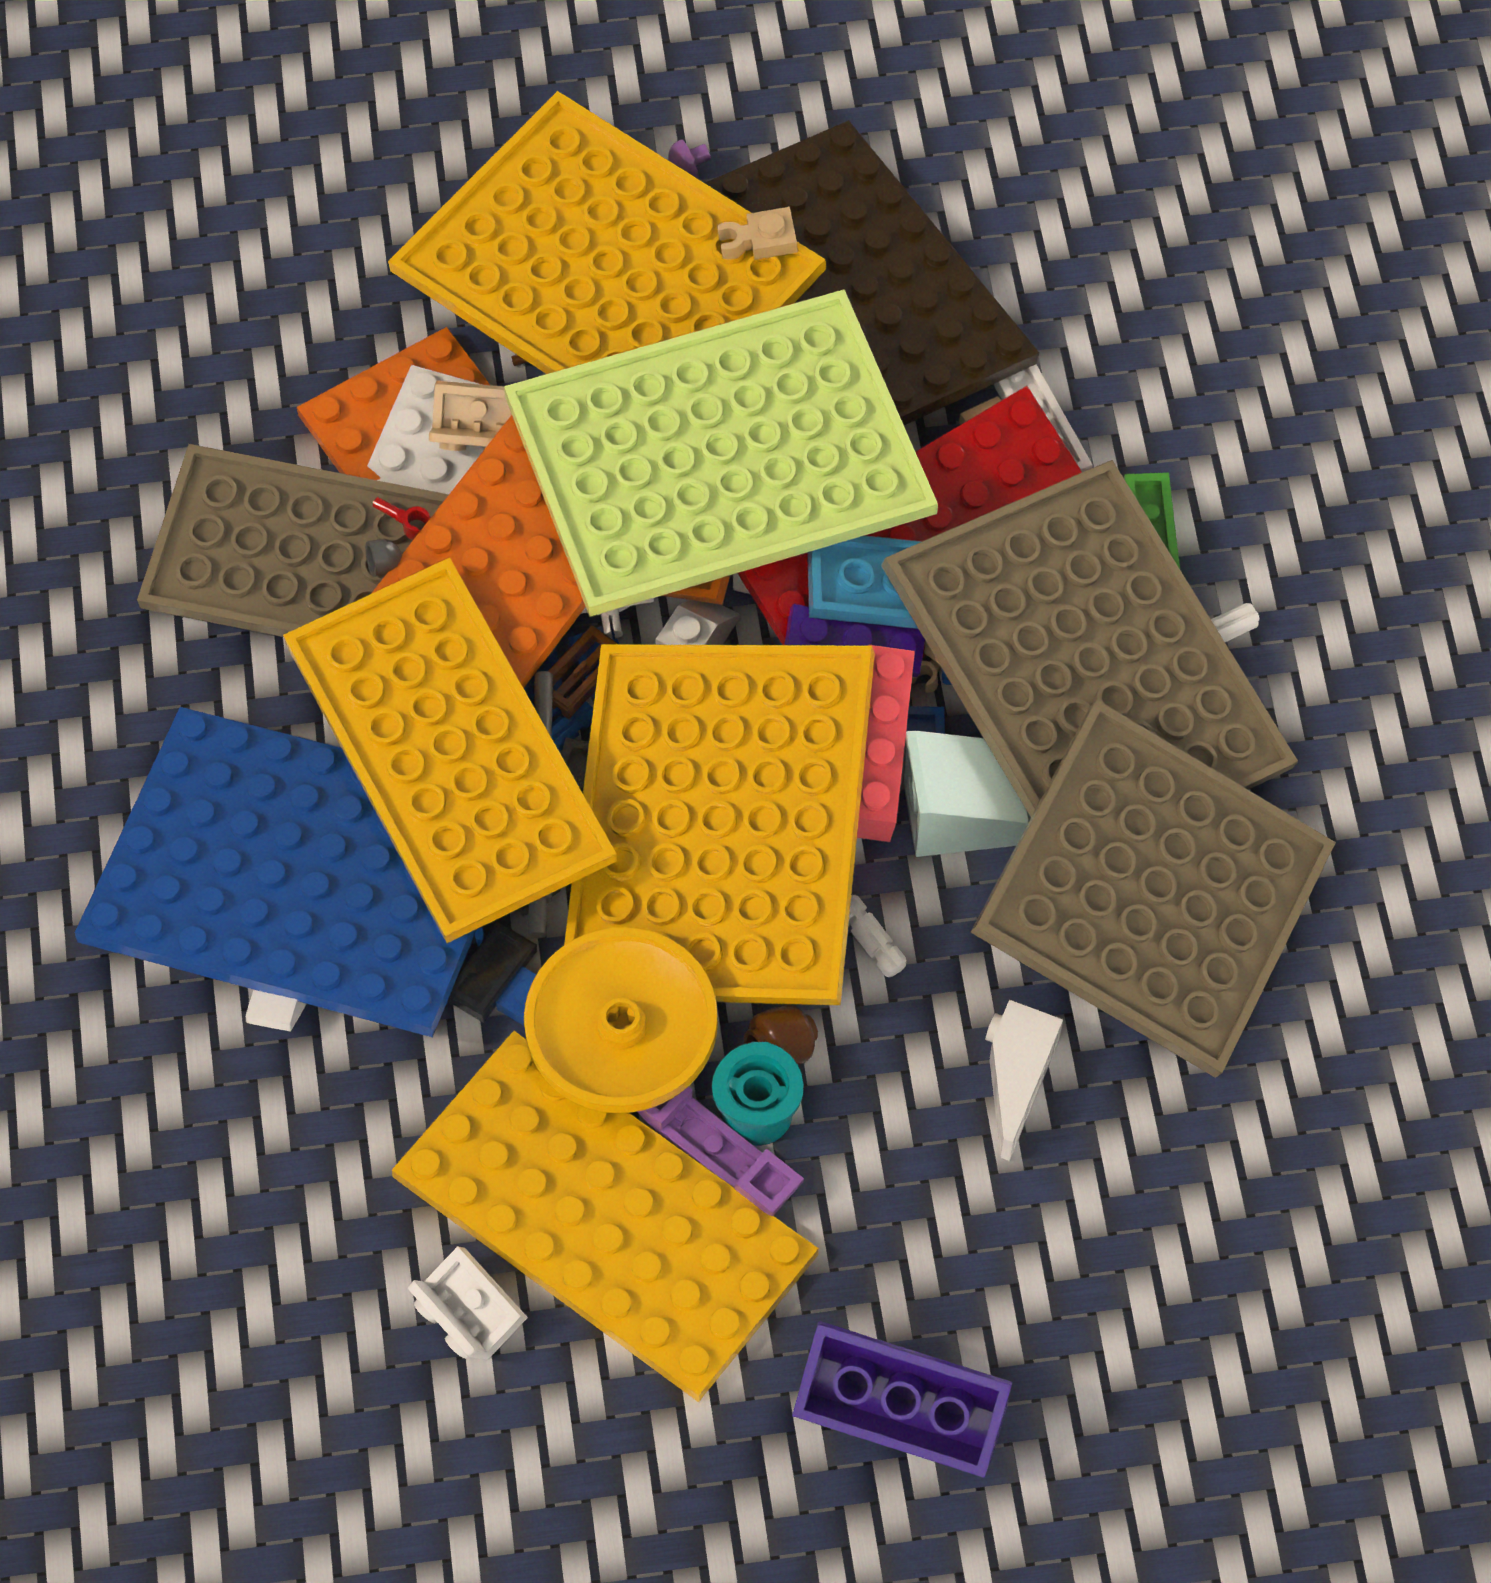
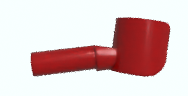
[373,497,430,540]

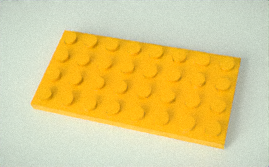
[283,557,617,943]
[392,1031,819,1402]

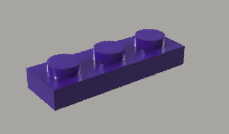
[785,604,925,678]

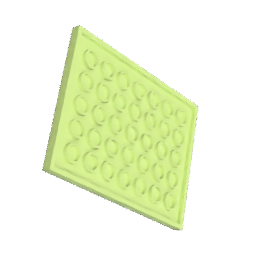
[504,289,938,617]

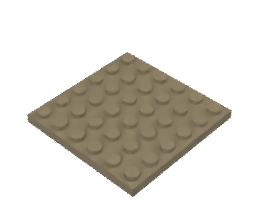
[971,699,1336,1078]

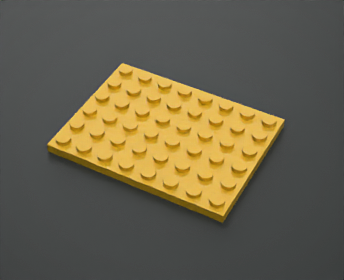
[388,91,826,374]
[564,644,875,1005]

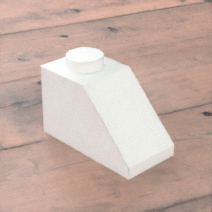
[656,600,740,645]

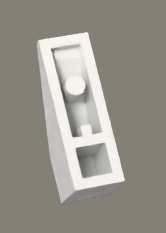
[985,1000,1063,1161]

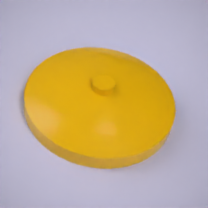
[524,927,718,1113]

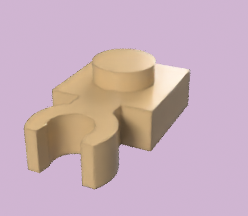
[717,207,798,260]

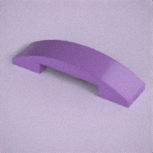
[637,1086,804,1216]

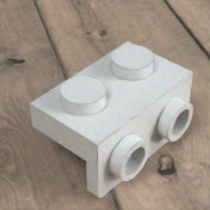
[407,1246,528,1360]

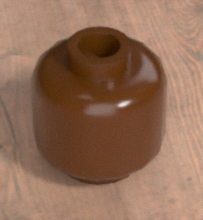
[744,1004,818,1065]

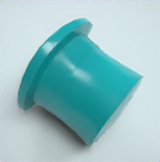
[712,1042,804,1146]

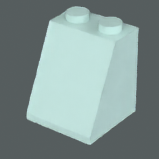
[902,731,1031,857]

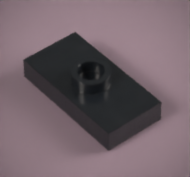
[448,921,537,1023]

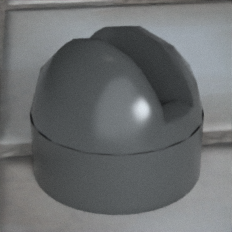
[365,539,402,577]

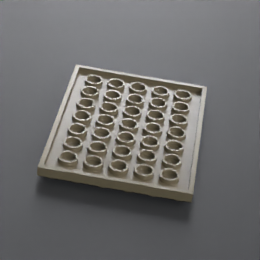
[881,460,1298,817]

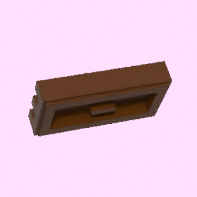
[533,625,618,720]

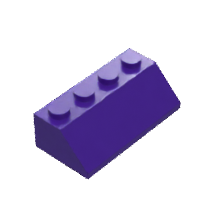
[792,1321,1013,1478]

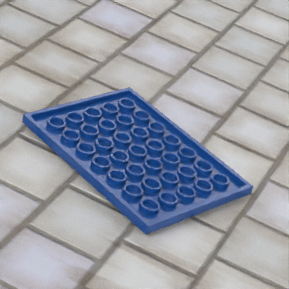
[75,707,477,1038]

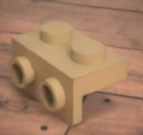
[429,381,512,451]

